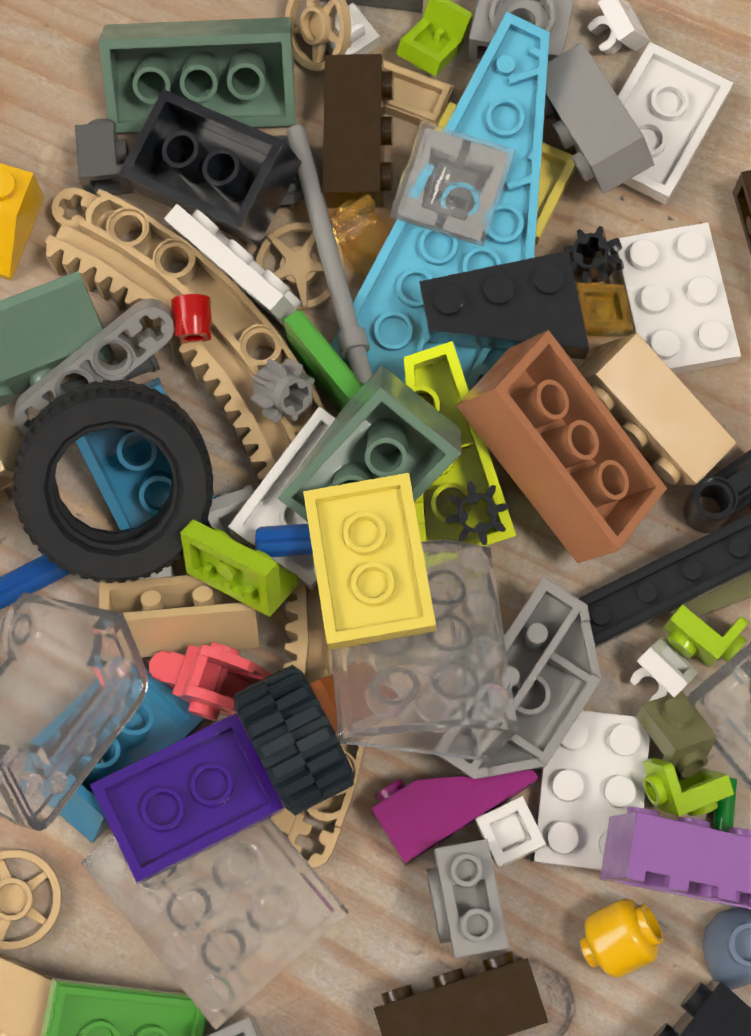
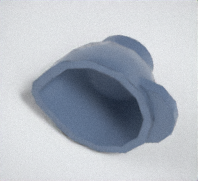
[702,906,751,990]

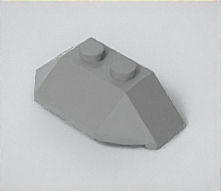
[430,577,602,780]

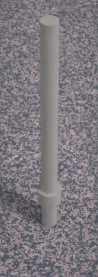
[286,125,372,385]

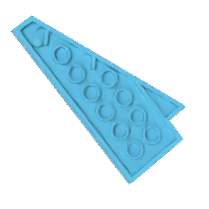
[330,12,550,391]

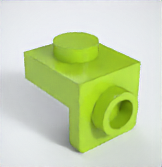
[396,0,473,77]
[662,604,749,668]
[643,758,734,816]

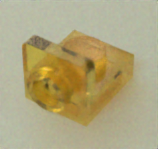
[330,194,390,281]
[575,283,633,337]

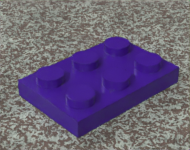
[90,713,284,885]

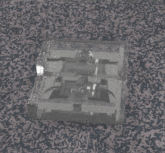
[390,121,516,246]

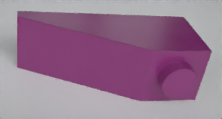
[371,770,539,865]

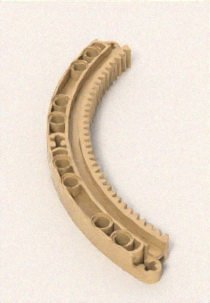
[45,187,378,870]

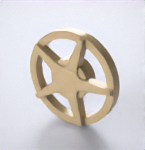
[285,0,351,71]
[256,222,345,311]
[0,850,62,950]

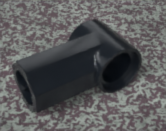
[683,450,751,533]

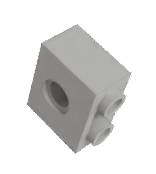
[467,0,574,64]
[426,839,509,958]

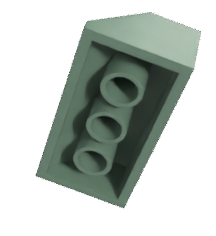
[99,17,296,133]
[0,271,115,407]

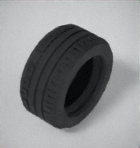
[13,380,213,583]

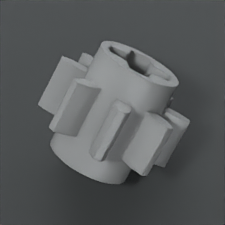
[250,358,315,423]

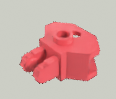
[148,642,272,721]

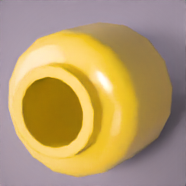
[580,898,664,978]

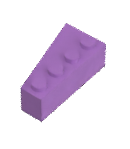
[600,807,751,910]

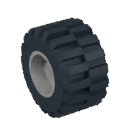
[234,664,354,816]

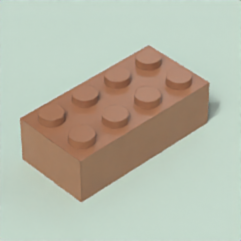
[456,330,667,563]

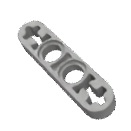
[14,298,174,435]

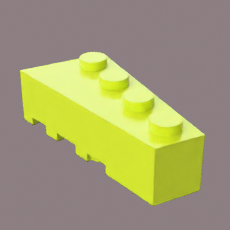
[404,341,516,565]

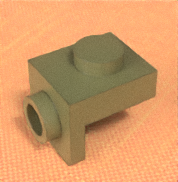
[636,691,717,778]

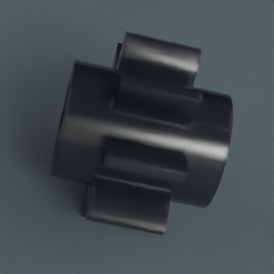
[563,226,624,289]
[445,481,510,545]

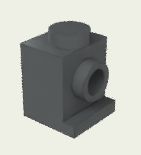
[75,118,134,196]

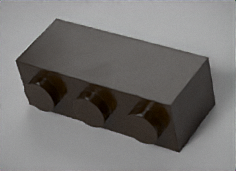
[322,54,394,208]
[374,951,548,1036]

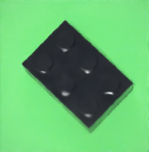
[118,89,302,247]

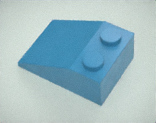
[75,377,216,531]
[16,658,204,844]

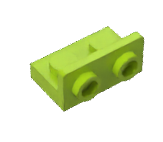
[180,519,298,617]

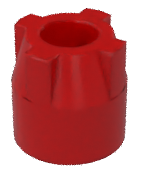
[171,294,212,344]

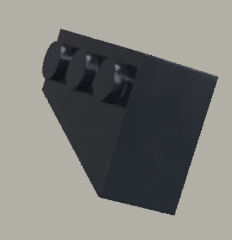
[419,251,589,360]

